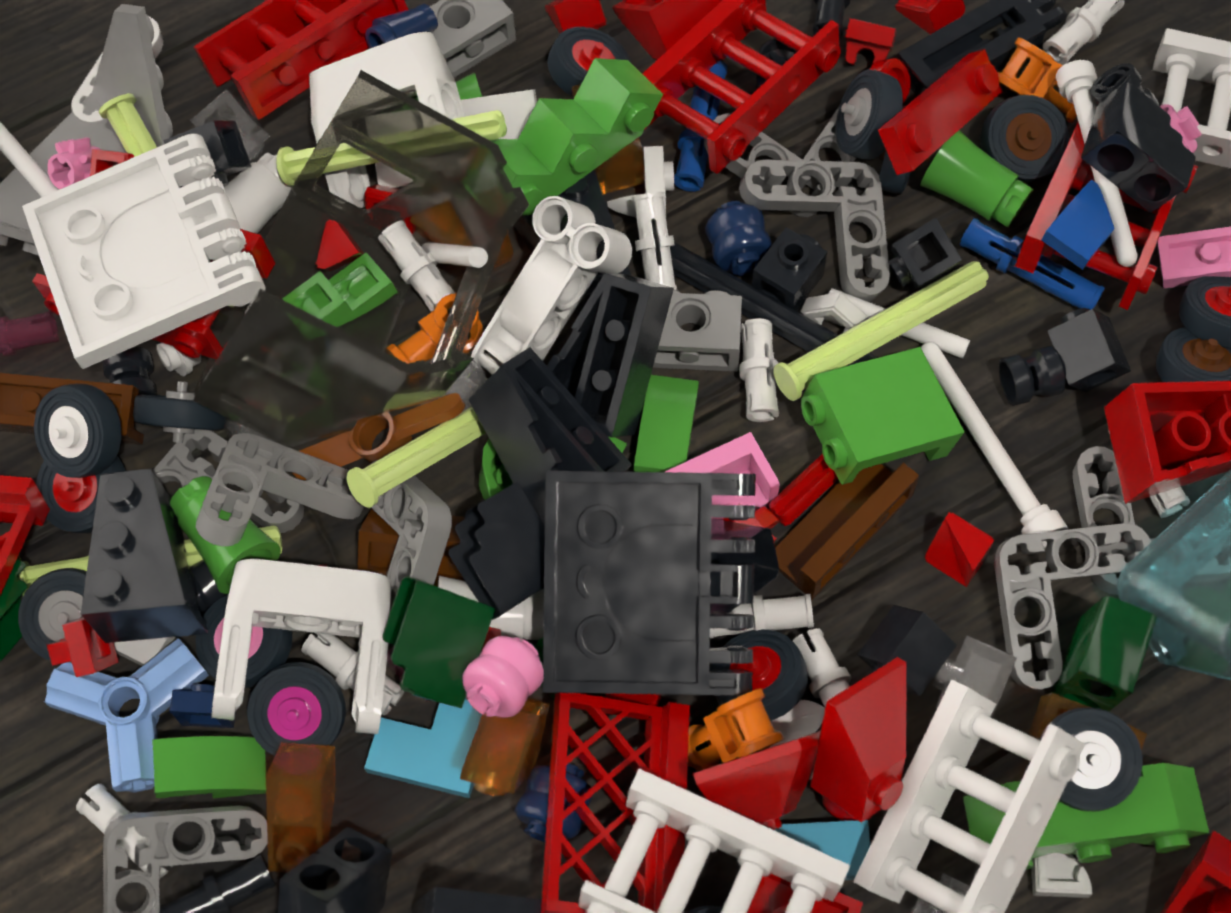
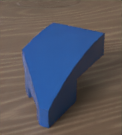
[1041,180,1114,270]

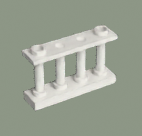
[1153,28,1231,168]
[853,680,1086,913]
[579,769,850,913]

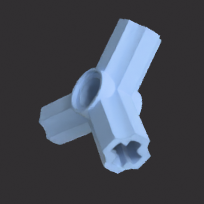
[45,638,209,792]

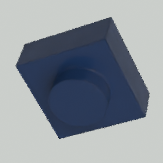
[169,684,236,728]

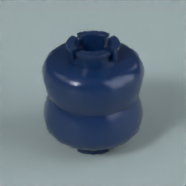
[705,201,772,276]
[515,763,593,843]

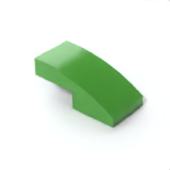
[281,252,398,336]
[634,375,699,472]
[152,736,268,798]

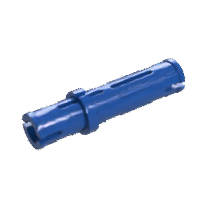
[674,60,728,191]
[959,218,1105,310]

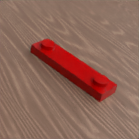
[878,49,1002,175]

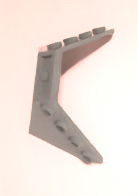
[0,4,173,255]

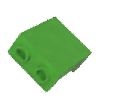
[801,347,965,485]

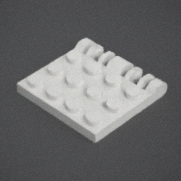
[22,134,266,369]

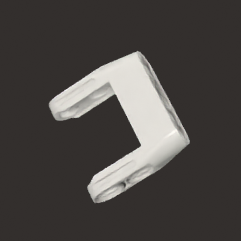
[309,32,474,213]
[212,559,391,735]

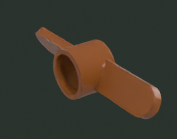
[293,393,465,480]

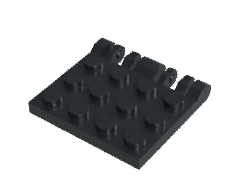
[543,471,756,695]

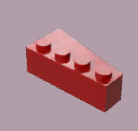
[1104,381,1231,504]

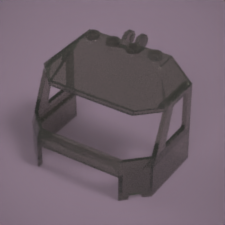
[193,70,529,448]

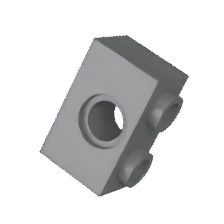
[430,0,516,78]
[653,290,742,372]

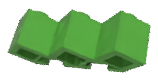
[463,58,663,216]
[963,763,1209,870]

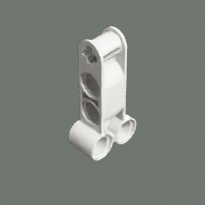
[470,196,632,375]

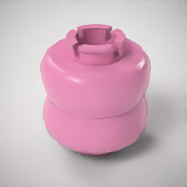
[463,636,544,718]

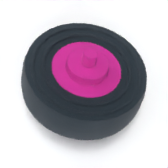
[247,662,346,760]

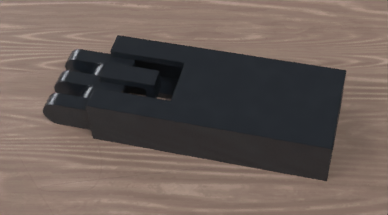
[897,0,1067,97]

